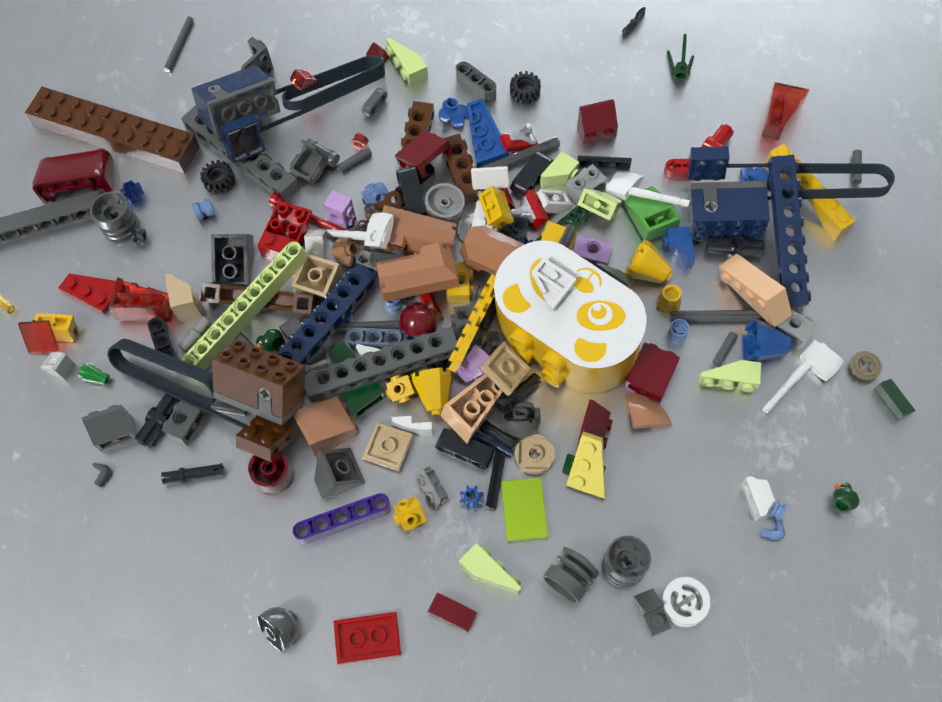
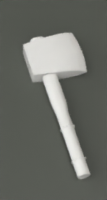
[606,171,692,208]
[326,213,394,249]
[762,340,844,414]

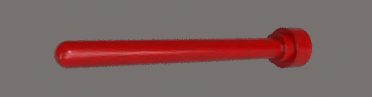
[268,192,346,230]

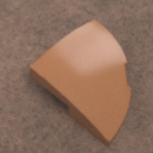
[625,394,672,429]

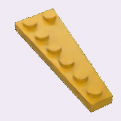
[448,272,497,373]

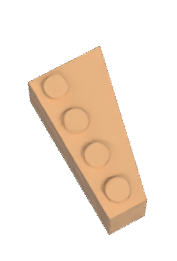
[719,254,792,328]
[440,375,504,444]

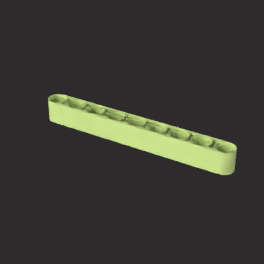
[181,242,308,370]

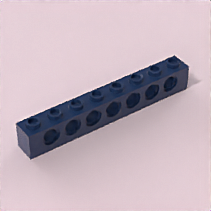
[768,155,811,308]
[277,263,376,366]

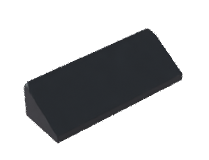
[577,155,632,170]

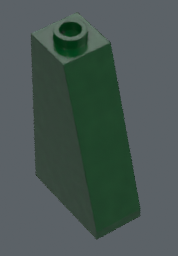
[328,341,386,420]

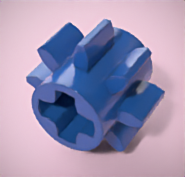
[460,485,484,511]

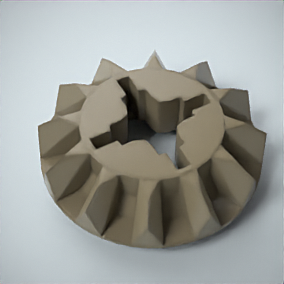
[849,351,882,381]

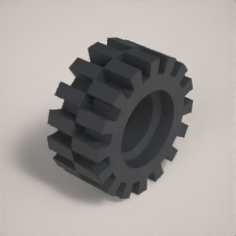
[510,71,541,105]
[200,160,235,195]

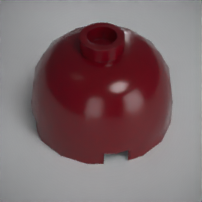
[399,302,437,336]

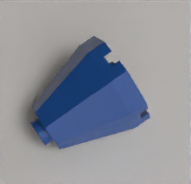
[742,319,793,362]

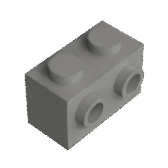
[565,164,607,206]

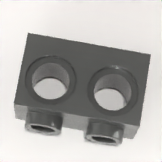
[450,304,482,348]

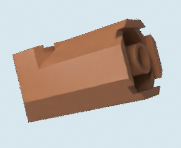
[382,205,456,254]
[460,225,525,275]
[375,243,459,302]

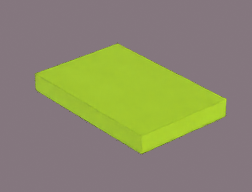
[501,478,548,542]

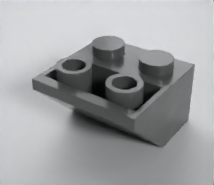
[82,405,137,451]

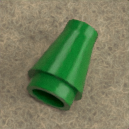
[78,363,110,385]

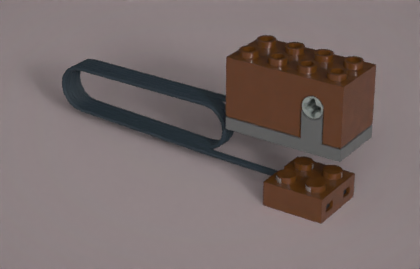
[107,339,305,462]

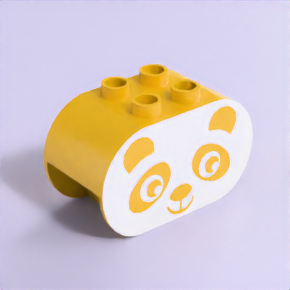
[494,240,647,394]

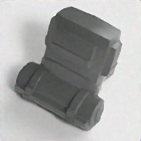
[289,138,340,184]

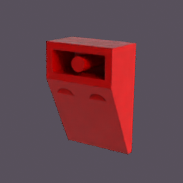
[257,200,312,260]

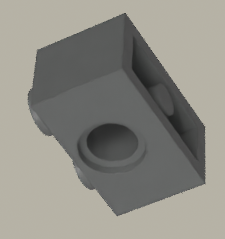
[162,400,207,446]

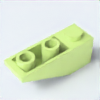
[385,38,428,85]
[697,360,761,392]
[459,543,521,594]

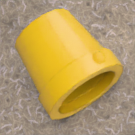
[656,284,681,314]

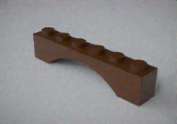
[200,282,318,314]

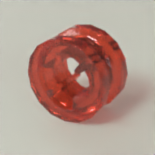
[351,133,369,150]

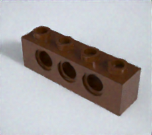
[398,101,435,152]
[442,133,485,205]

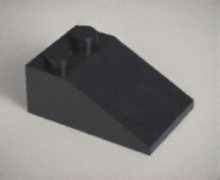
[211,234,254,287]

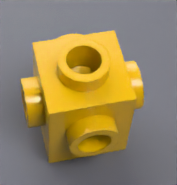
[385,374,417,404]
[393,496,427,531]

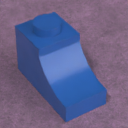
[663,226,695,268]

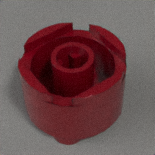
[248,451,293,493]

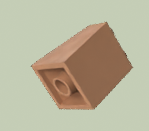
[293,396,358,457]

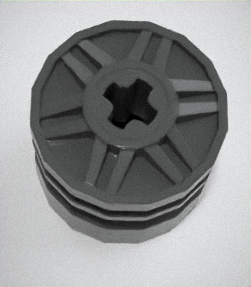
[90,191,138,240]
[601,536,651,588]
[542,547,599,604]

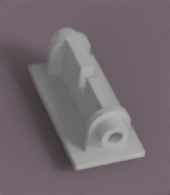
[415,467,449,511]

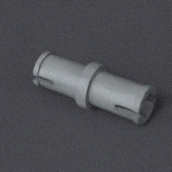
[178,316,212,352]

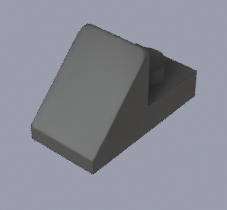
[633,588,672,637]

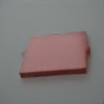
[18,320,59,354]

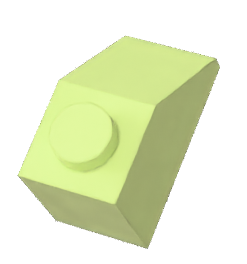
[540,152,579,187]
[577,188,622,220]

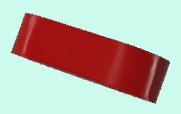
[664,159,689,177]

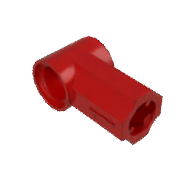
[701,124,734,147]

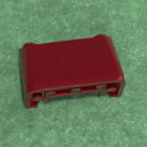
[32,149,114,204]

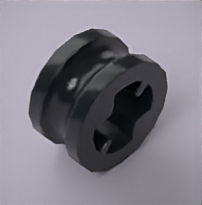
[132,228,147,245]

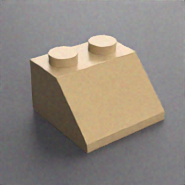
[291,253,344,298]
[165,273,205,323]

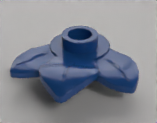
[439,97,468,127]
[740,167,769,190]

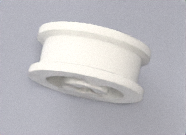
[661,577,711,627]

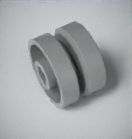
[424,183,465,226]

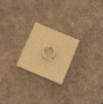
[480,341,531,396]
[362,422,414,472]

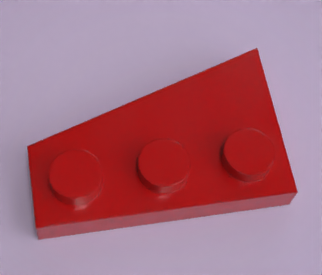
[58,273,127,315]

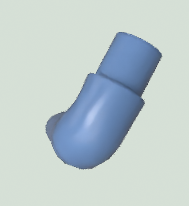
[761,519,785,540]

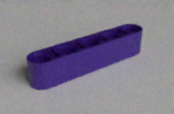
[293,493,391,544]

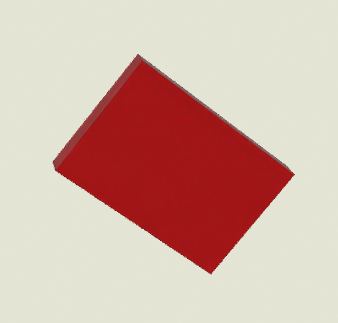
[333,612,402,665]

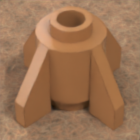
[332,238,360,267]

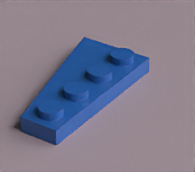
[467,98,509,167]

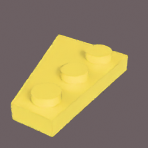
[566,431,606,499]

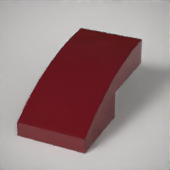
[427,593,477,632]

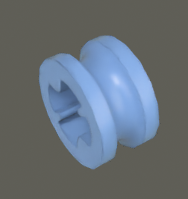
[769,500,787,521]

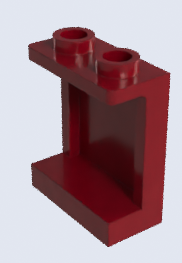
[395,130,453,180]
[624,342,680,403]

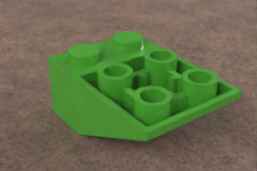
[622,186,681,241]

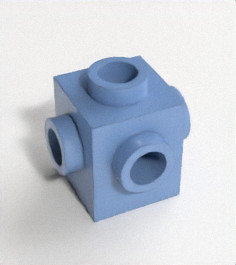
[361,182,392,209]

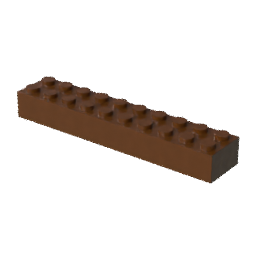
[25,86,200,174]

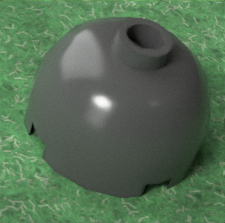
[501,402,541,439]
[257,607,298,651]

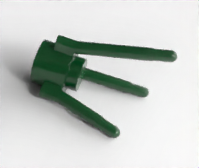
[667,34,694,80]

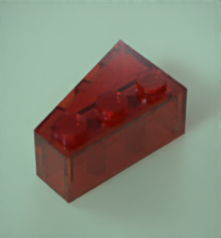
[761,82,810,140]
[109,277,173,322]

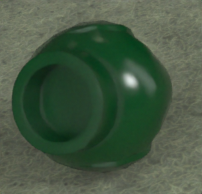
[256,329,285,352]
[832,482,860,512]

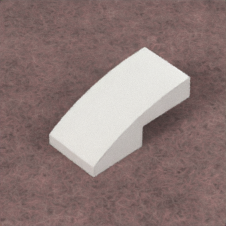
[392,416,433,436]

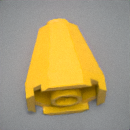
[624,239,673,284]
[411,368,452,416]

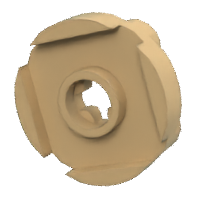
[515,434,555,475]

